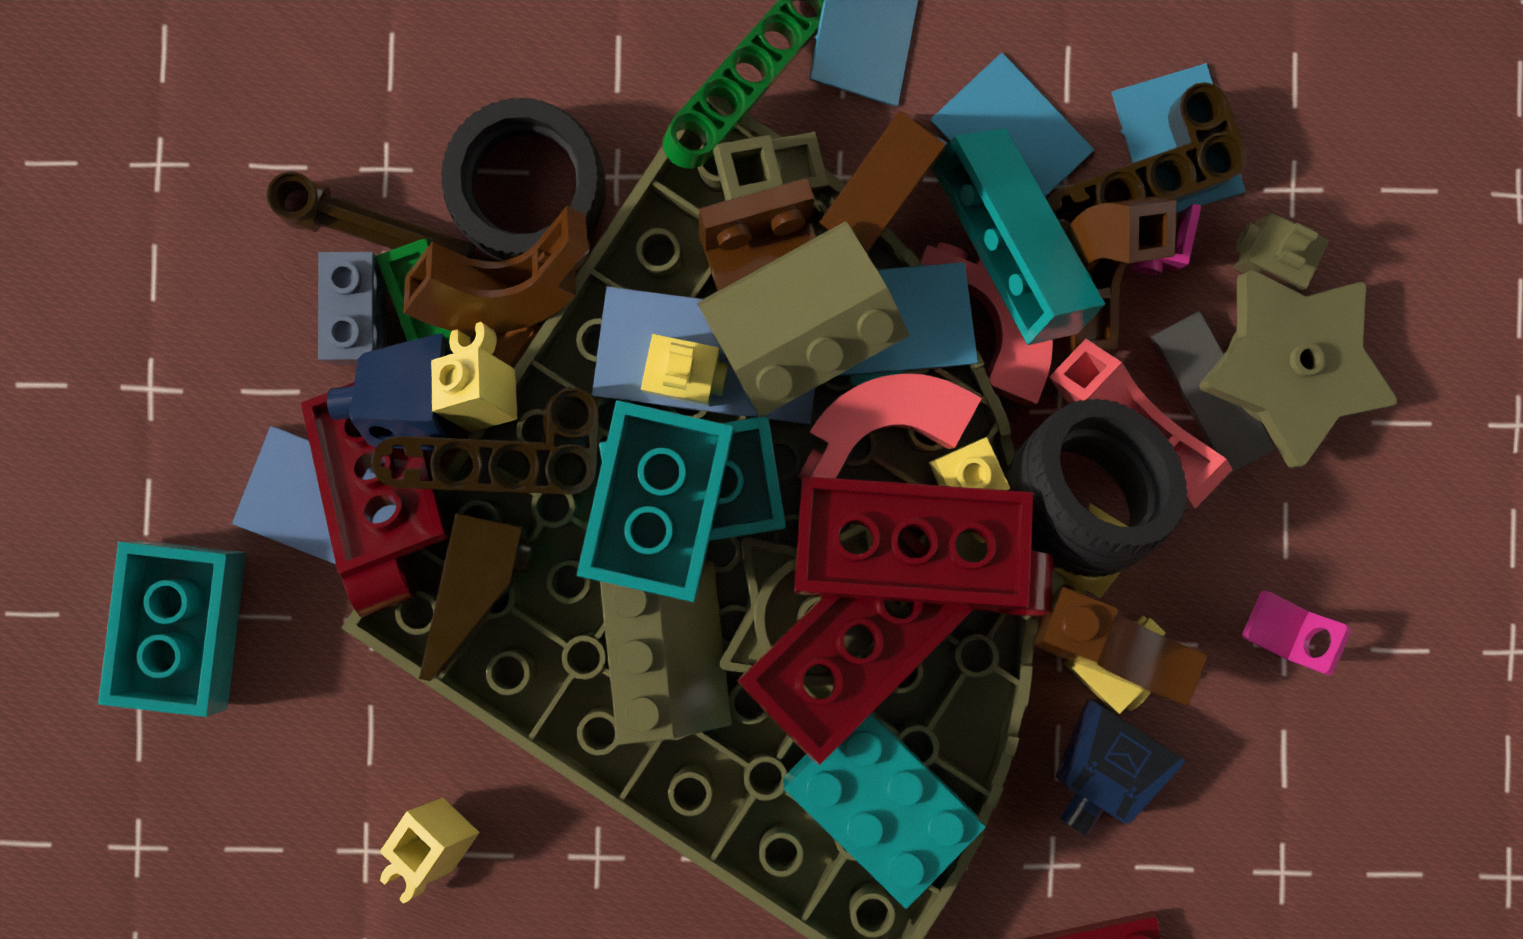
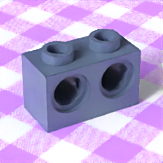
[318,252,387,365]

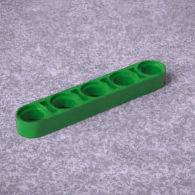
[663,0,824,169]

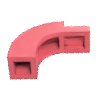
[919,242,1053,407]
[1049,339,1233,509]
[797,374,982,480]

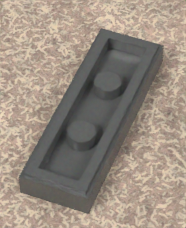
[1149,311,1275,474]

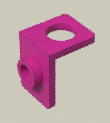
[1130,204,1201,275]
[1242,590,1352,676]

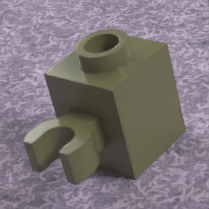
[1233,213,1329,292]

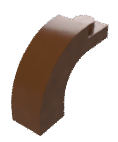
[1062,197,1176,354]
[403,206,590,334]

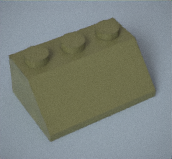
[697,221,910,418]
[600,561,732,745]

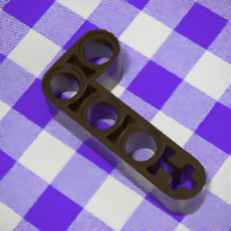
[1047,82,1246,232]
[371,388,599,495]

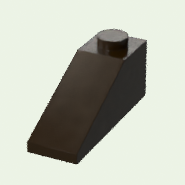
[419,513,535,681]

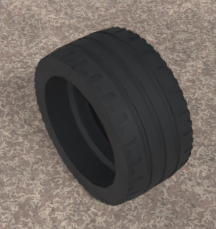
[441,98,606,261]
[1006,399,1188,577]

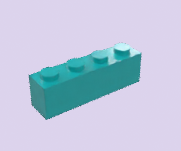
[932,128,1105,345]

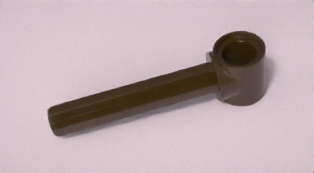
[267,171,475,259]

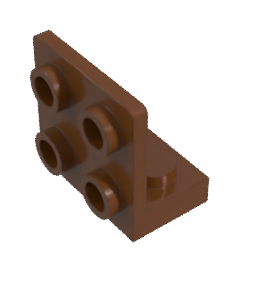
[699,178,816,291]

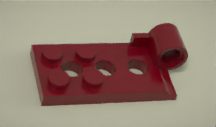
[301,382,447,618]
[794,476,1053,616]
[737,529,974,765]

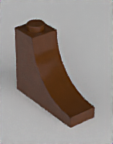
[819,110,949,253]
[1033,587,1208,706]

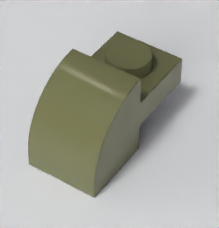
[713,132,829,201]

